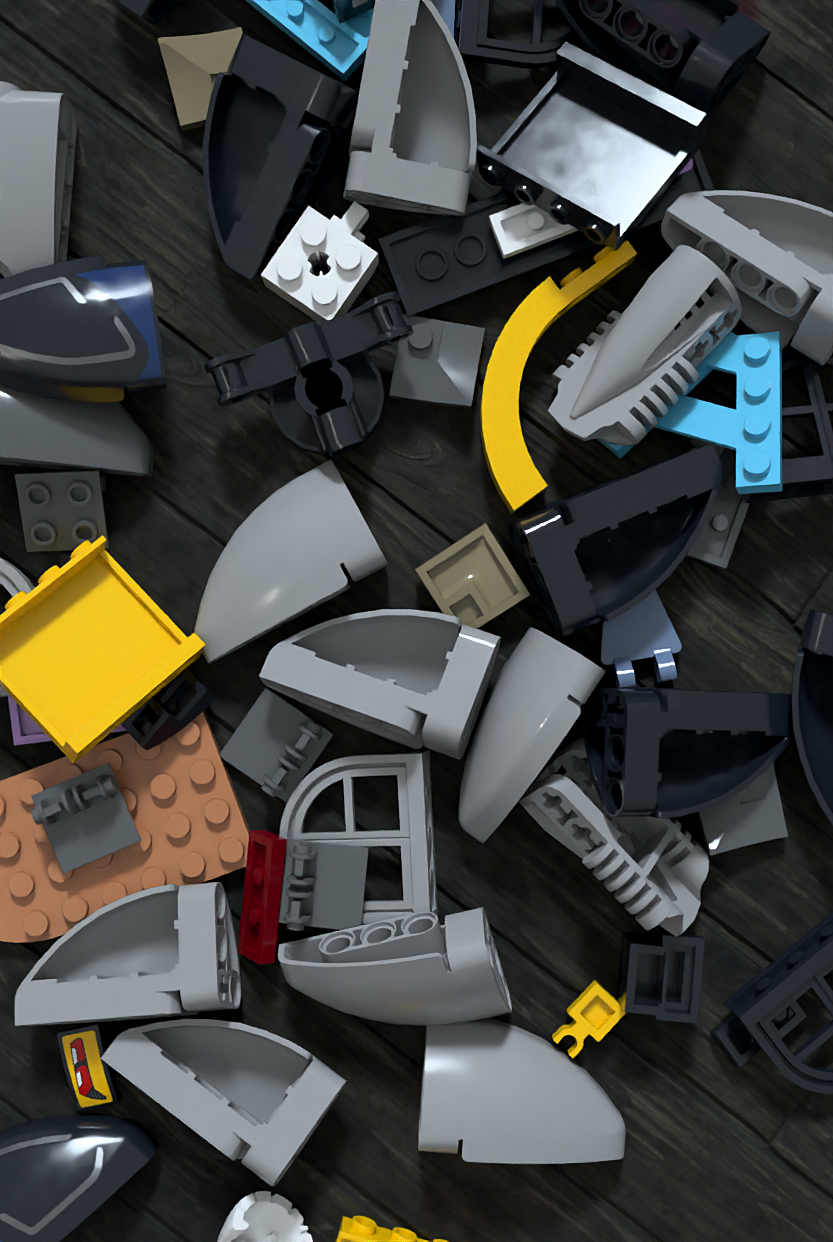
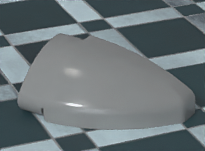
[195,459,388,664]

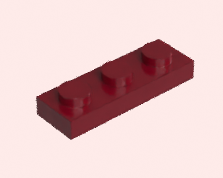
[238,830,287,965]

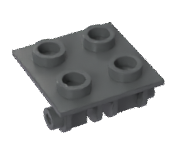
[15,469,109,552]
[219,688,334,803]
[31,763,142,874]
[278,839,369,931]

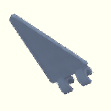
[600,540,682,689]

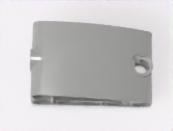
[0,81,77,279]

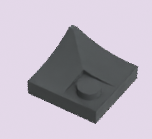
[389,314,485,408]
[697,763,788,855]

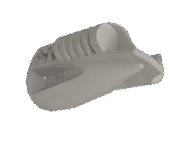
[548,245,742,445]
[518,738,709,937]

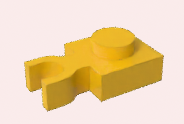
[552,980,626,1058]

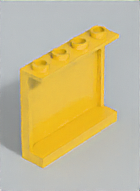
[0,535,206,764]

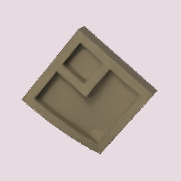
[158,27,243,131]
[415,523,530,629]

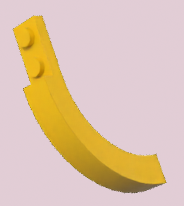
[480,240,637,514]

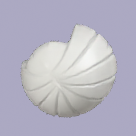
[217,1191,313,1242]

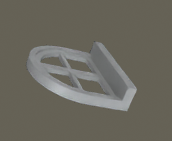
[279,750,438,924]

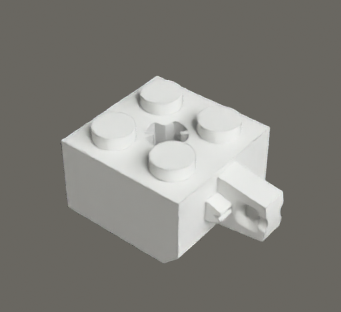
[261,201,379,323]

